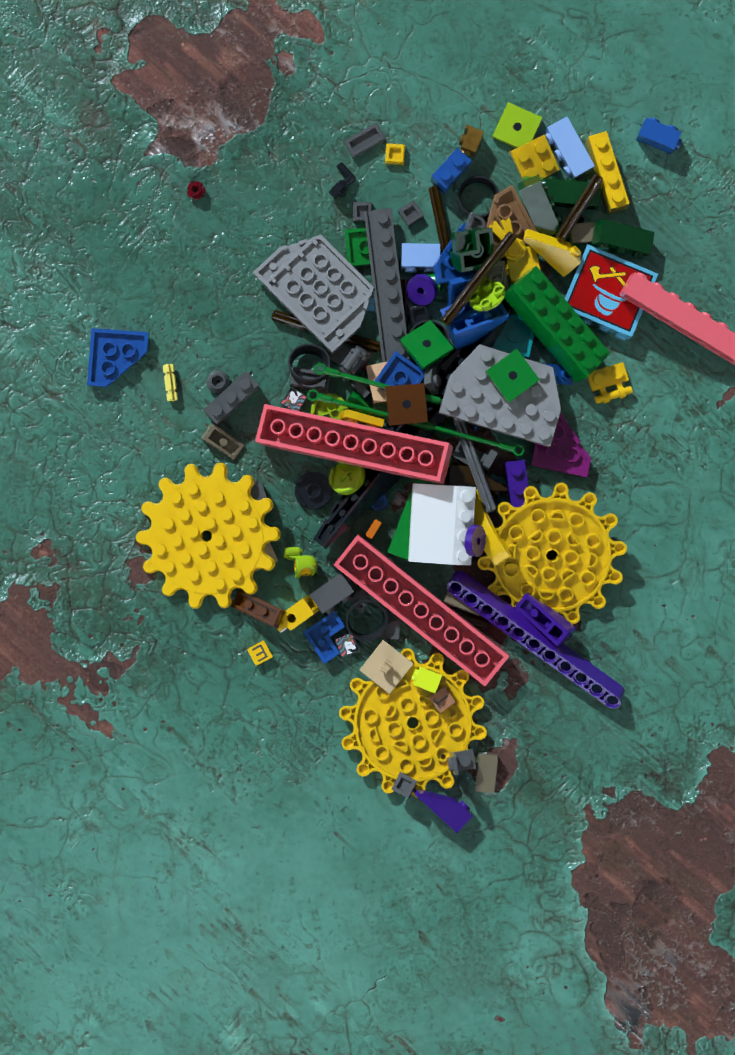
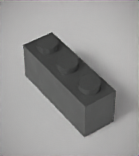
[204,371,260,426]

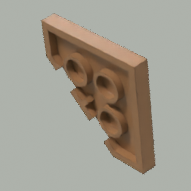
[486,185,537,258]

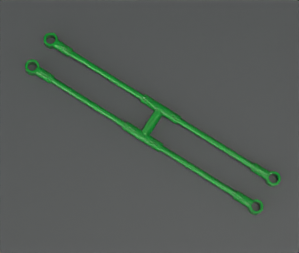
[307,363,524,456]

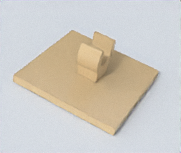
[360,640,413,694]

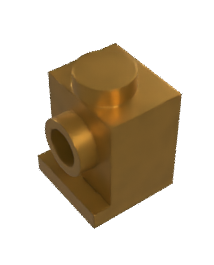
[459,124,484,158]

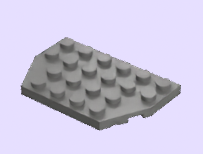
[253,235,374,354]
[439,344,561,447]

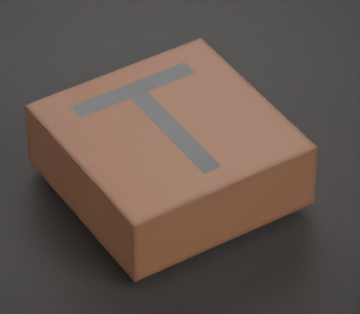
[429,686,455,713]

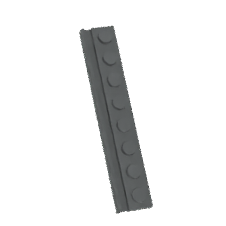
[364,208,411,362]

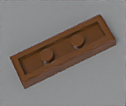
[231,589,286,629]

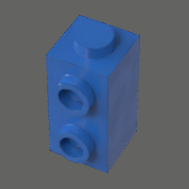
[636,117,682,154]

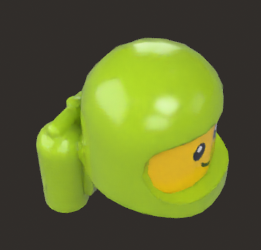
[283,547,318,579]

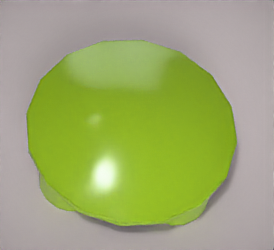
[469,278,506,311]

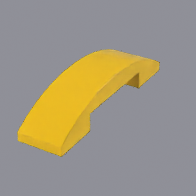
[474,489,512,566]

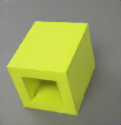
[411,666,442,693]

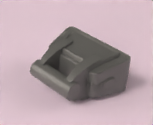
[338,345,371,383]

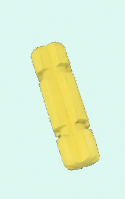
[163,364,178,401]

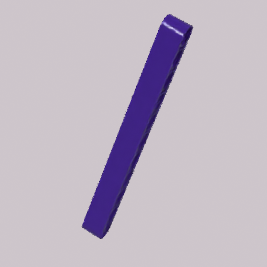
[447,571,625,709]

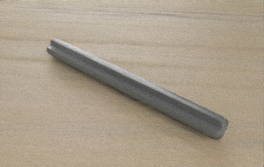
[451,417,496,513]

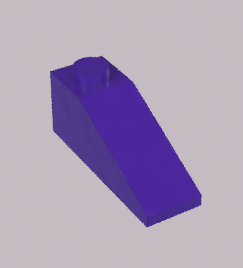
[515,593,576,646]
[413,788,473,833]

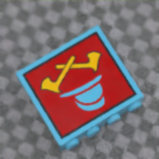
[565,244,658,341]

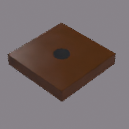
[385,383,428,426]

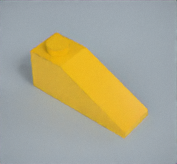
[524,229,581,277]

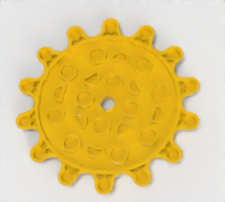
[136,463,281,609]
[477,483,627,624]
[339,648,487,798]

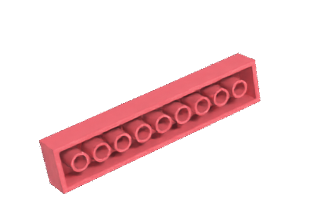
[255,404,453,485]
[334,534,509,686]

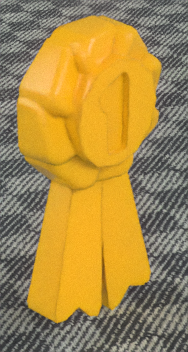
[488,218,526,262]

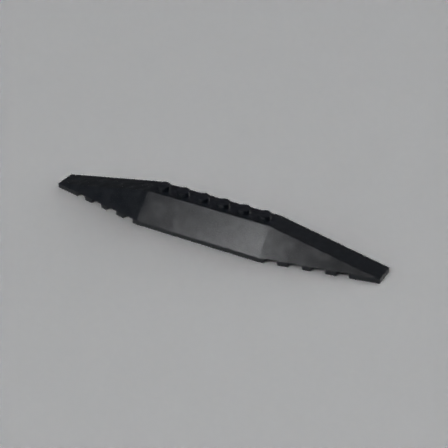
[313,299,514,549]

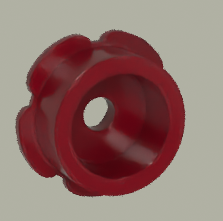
[187,181,206,200]

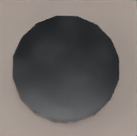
[295,472,332,510]

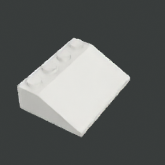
[408,483,476,565]

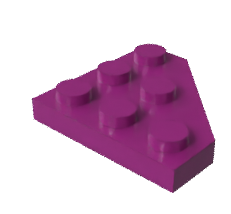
[530,413,591,478]

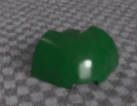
[449,227,494,272]

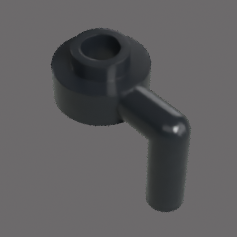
[329,162,356,199]

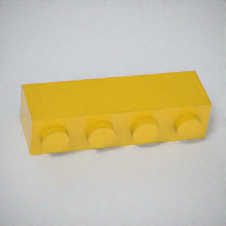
[586,131,630,214]

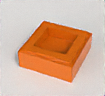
[366,519,382,540]

